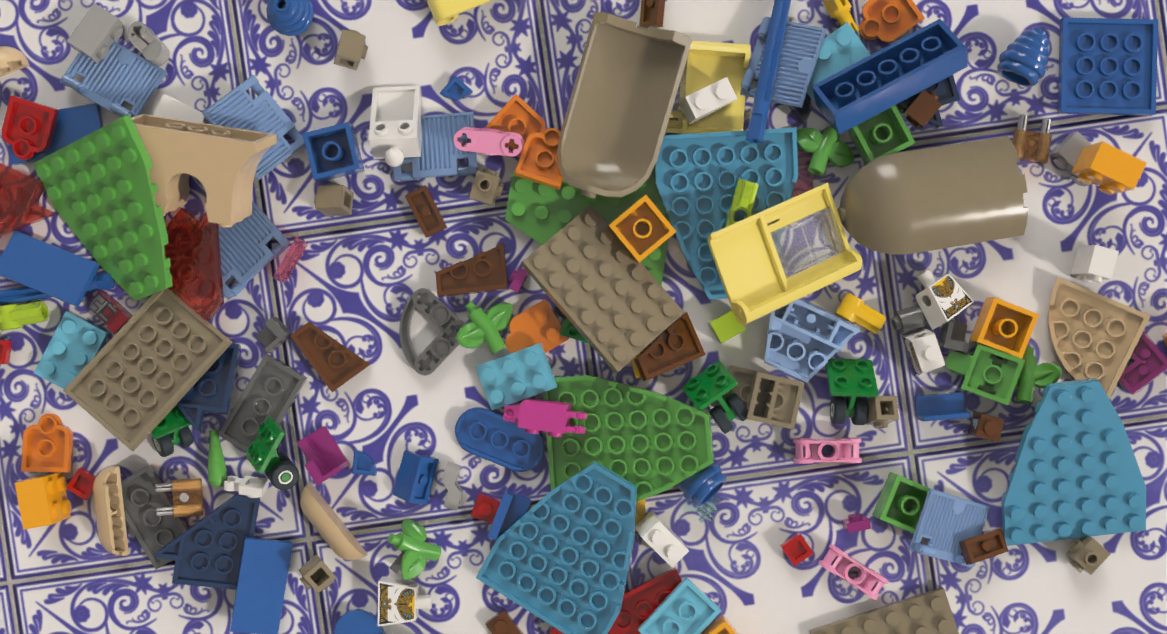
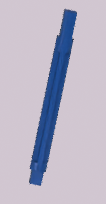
[746,0,791,144]
[0,273,115,305]

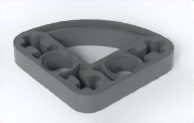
[399,288,465,376]

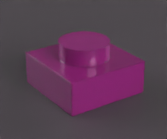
[508,267,529,293]
[842,513,871,533]

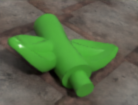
[797,125,854,176]
[456,301,513,355]
[1015,346,1062,404]
[388,519,441,580]

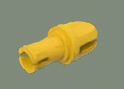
[823,0,859,32]

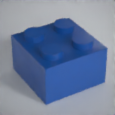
[302,122,365,182]

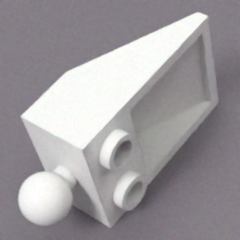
[369,85,422,167]

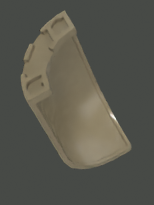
[557,12,693,198]
[837,136,1028,255]

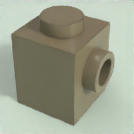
[333,29,368,70]
[469,168,504,206]
[314,183,354,216]
[865,396,899,429]
[1066,536,1110,575]
[299,554,336,593]

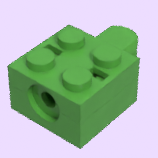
[946,344,1025,406]

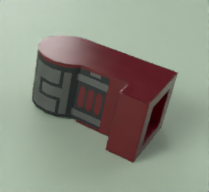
[87,290,133,334]

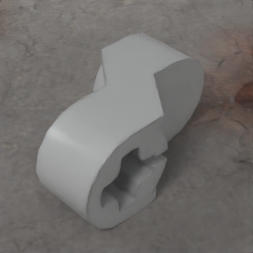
[127,21,170,66]
[441,461,464,511]

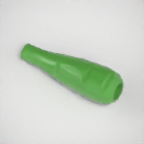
[208,430,227,487]

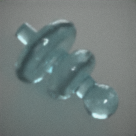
[697,495,720,523]

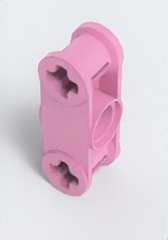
[453,127,525,157]
[793,437,862,464]
[818,543,889,600]

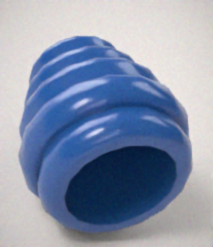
[266,0,314,36]
[997,28,1049,87]
[678,463,726,506]

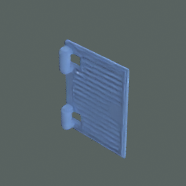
[740,17,827,108]
[60,41,167,118]
[202,75,305,181]
[392,112,478,181]
[188,200,290,300]
[908,488,990,568]

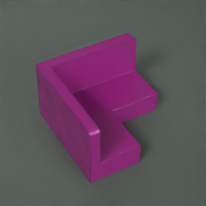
[1119,331,1167,395]
[297,426,350,485]

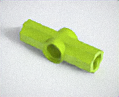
[725,179,759,228]
[0,301,49,331]

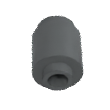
[891,305,928,334]

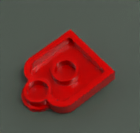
[2,95,59,160]

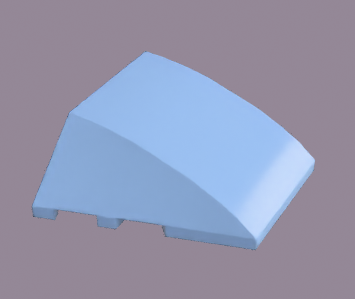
[764,298,860,382]

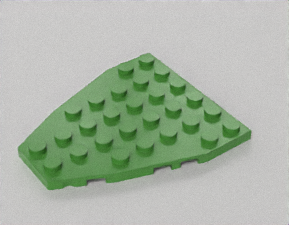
[33,115,173,301]
[505,168,671,285]
[543,375,714,502]

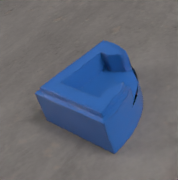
[440,75,473,100]
[352,450,377,476]

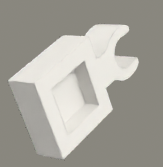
[224,476,269,498]

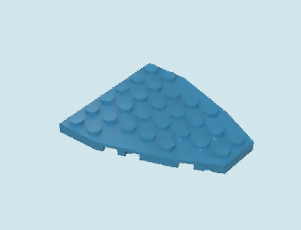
[654,128,798,300]
[1001,378,1146,546]
[476,462,637,634]

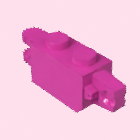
[503,398,587,437]

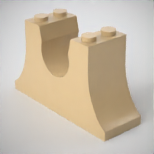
[132,114,277,228]

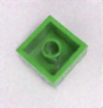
[847,105,915,165]
[872,472,931,533]

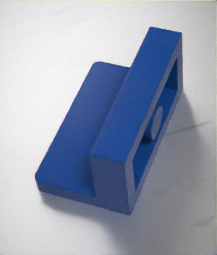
[914,392,970,422]
[393,450,439,504]
[487,490,531,540]

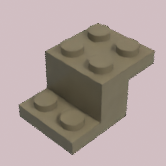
[721,365,805,430]

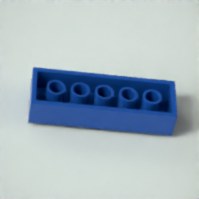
[812,19,968,134]

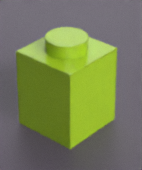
[708,309,746,344]

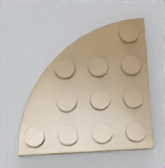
[1049,277,1151,399]

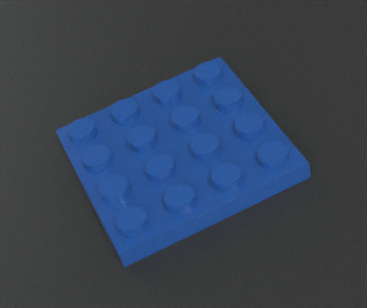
[1058,18,1158,116]

